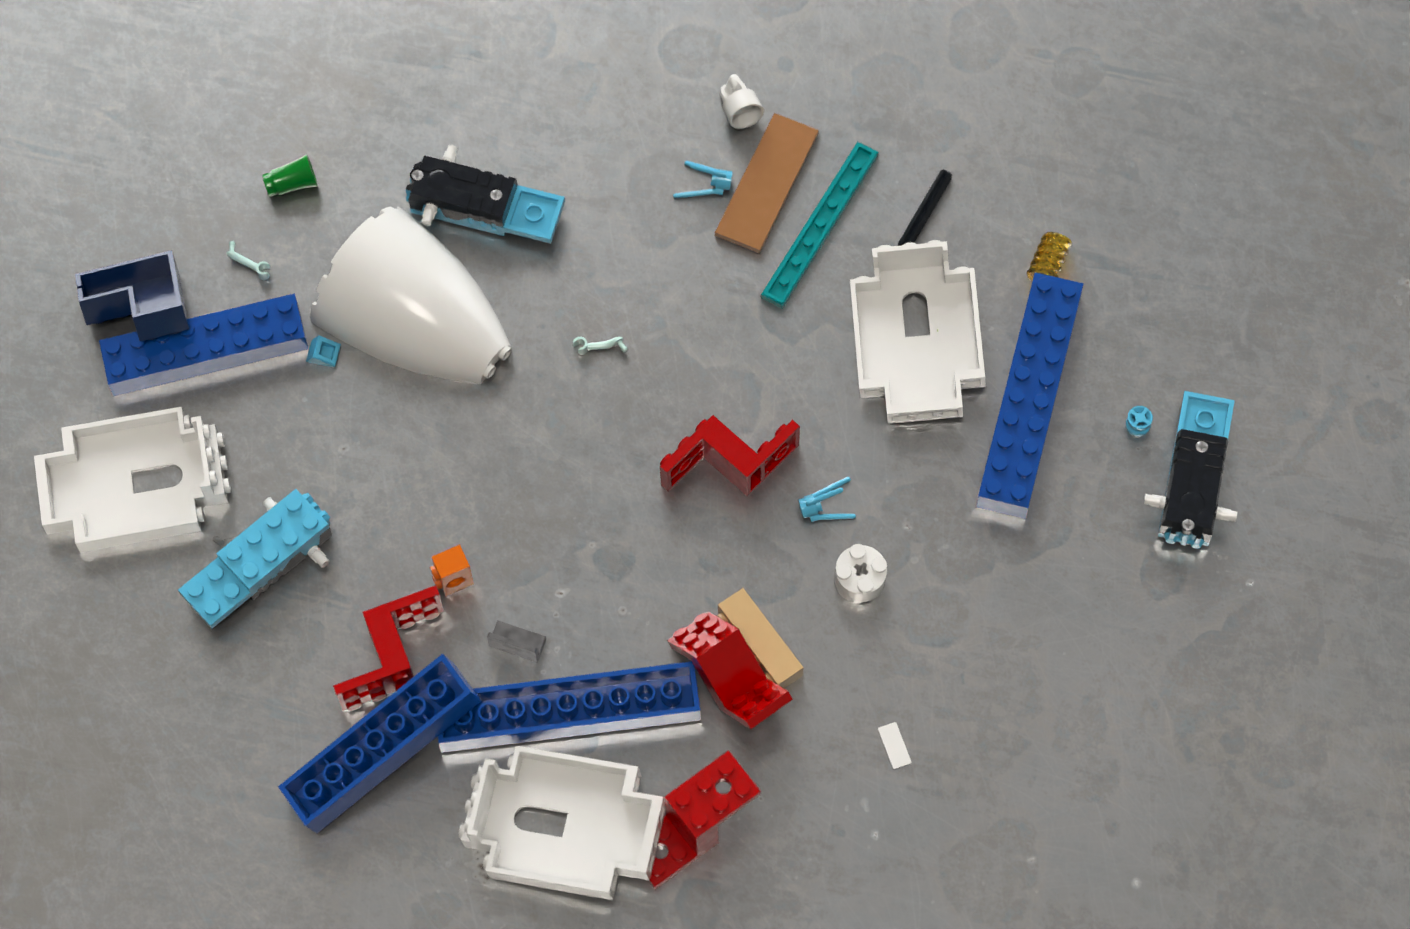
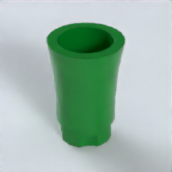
[262,154,318,197]

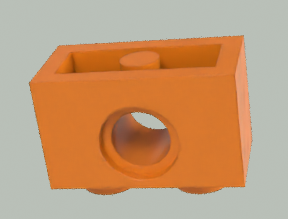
[430,544,474,596]

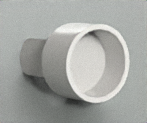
[719,74,764,129]

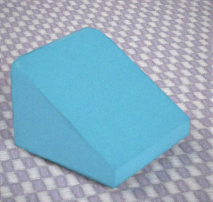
[306,335,341,367]

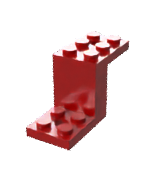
[660,415,800,496]
[333,585,444,711]
[667,611,793,729]
[648,750,761,890]

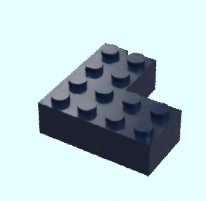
[75,250,189,341]

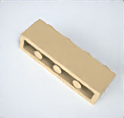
[717,588,804,689]

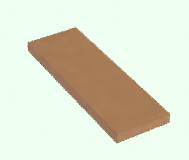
[715,113,819,254]

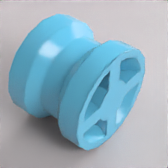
[1126,406,1153,437]

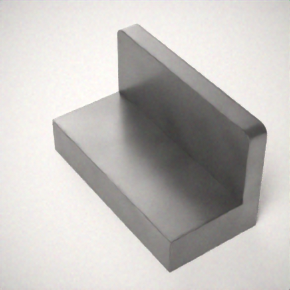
[487,620,546,663]

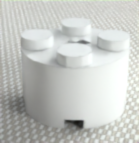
[834,544,887,603]

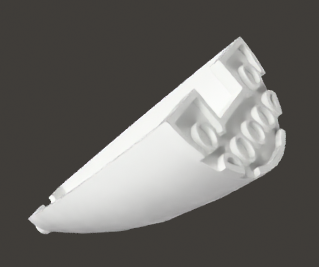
[310,206,512,384]

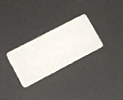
[878,722,912,769]

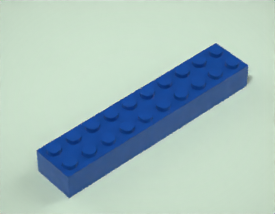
[976,272,1084,519]
[438,661,701,753]

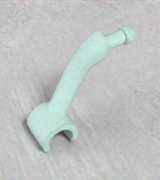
[226,241,270,280]
[573,337,628,355]

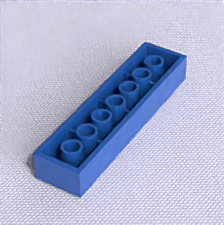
[99,293,309,397]
[278,653,482,833]

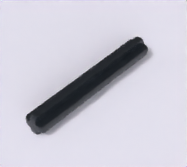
[898,169,952,246]

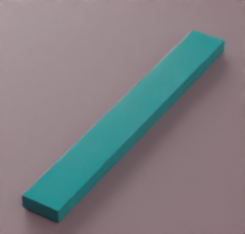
[761,141,879,309]

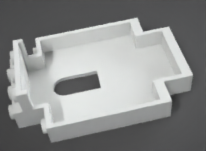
[850,240,986,424]
[34,407,231,553]
[459,746,665,900]

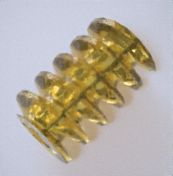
[1027,232,1073,281]

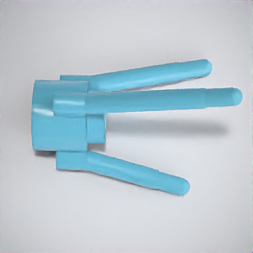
[673,161,733,198]
[798,477,856,522]

